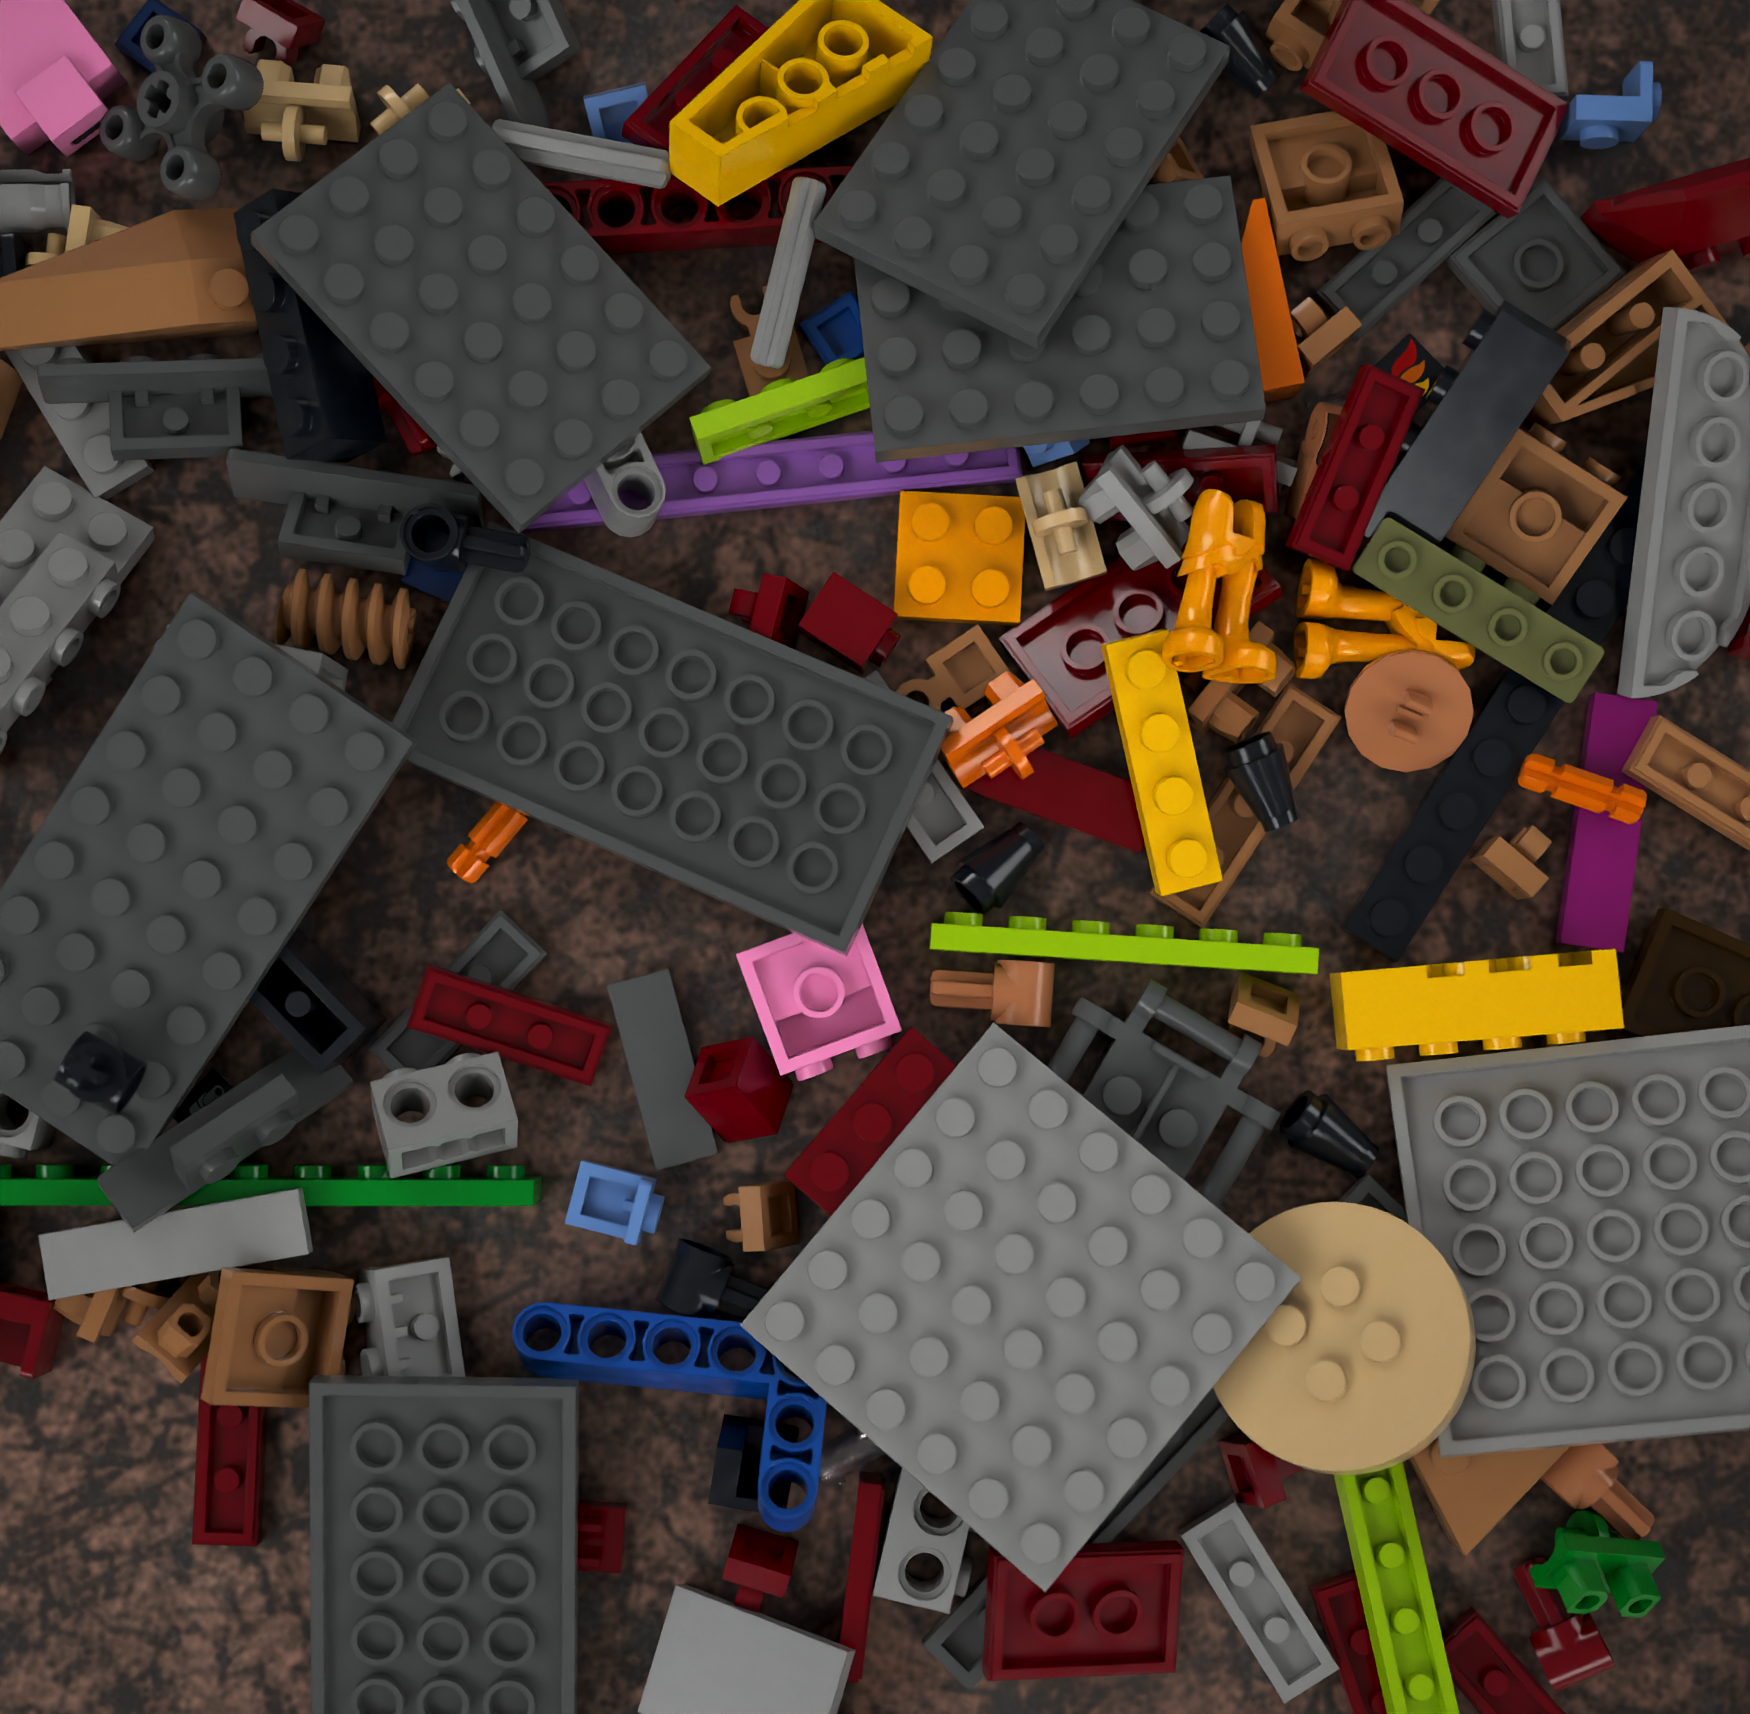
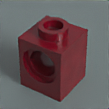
[798,572,901,675]

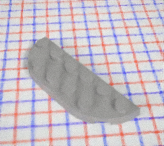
[1617,307,1750,698]

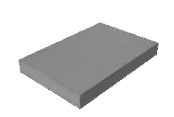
[638,1584,856,1714]

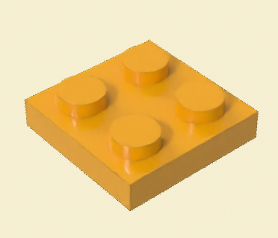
[894,491,1025,626]

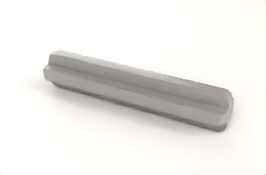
[491,119,672,189]
[750,177,826,369]

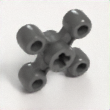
[100,15,264,202]

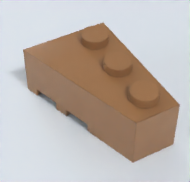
[1527,249,1744,426]
[1407,1438,1570,1557]

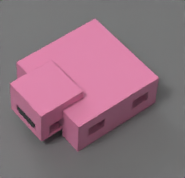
[0,0,127,157]

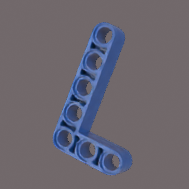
[512,1302,827,1532]

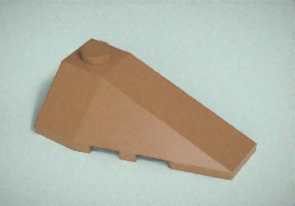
[0,207,258,351]

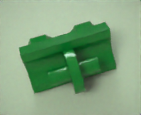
[1529,1510,1666,1618]

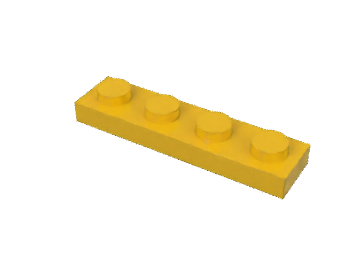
[1101,629,1223,896]

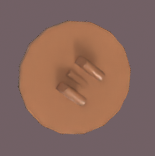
[1344,649,1474,772]

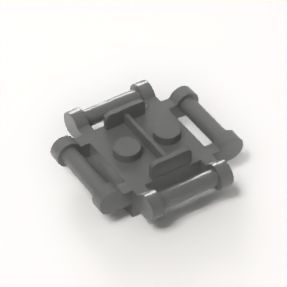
[1047,978,1281,1213]

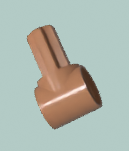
[929,960,1055,1027]
[1540,1444,1655,1540]

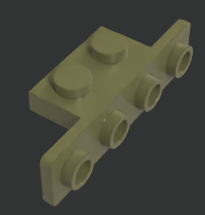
[1352,518,1604,703]

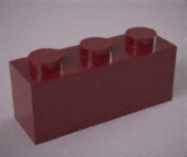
[784,1026,957,1216]

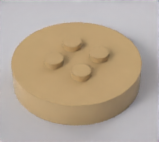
[1213,1202,1476,1475]

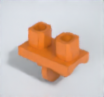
[940,671,1058,789]

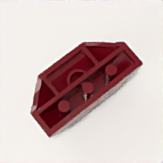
[1580,158,1750,275]

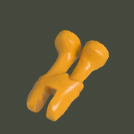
[1162,489,1277,683]
[1293,558,1475,679]

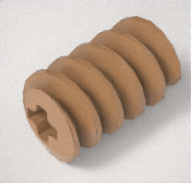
[274,568,417,669]

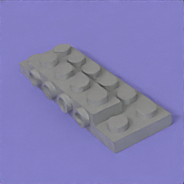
[0,466,155,754]

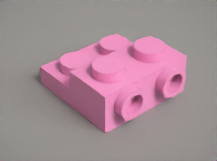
[736,923,902,1081]

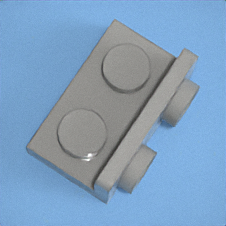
[352,1256,465,1377]

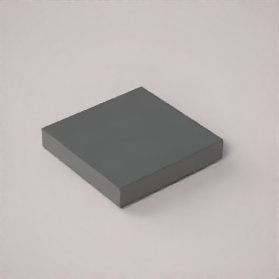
[1445,177,1626,332]

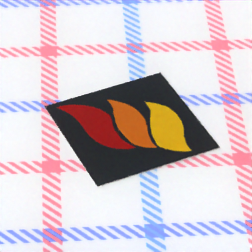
[1374,333,1444,412]

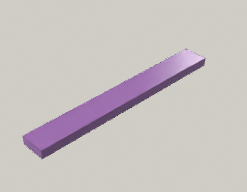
[522,431,1022,534]

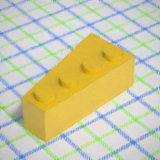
[669,0,933,206]
[1329,949,1624,1061]

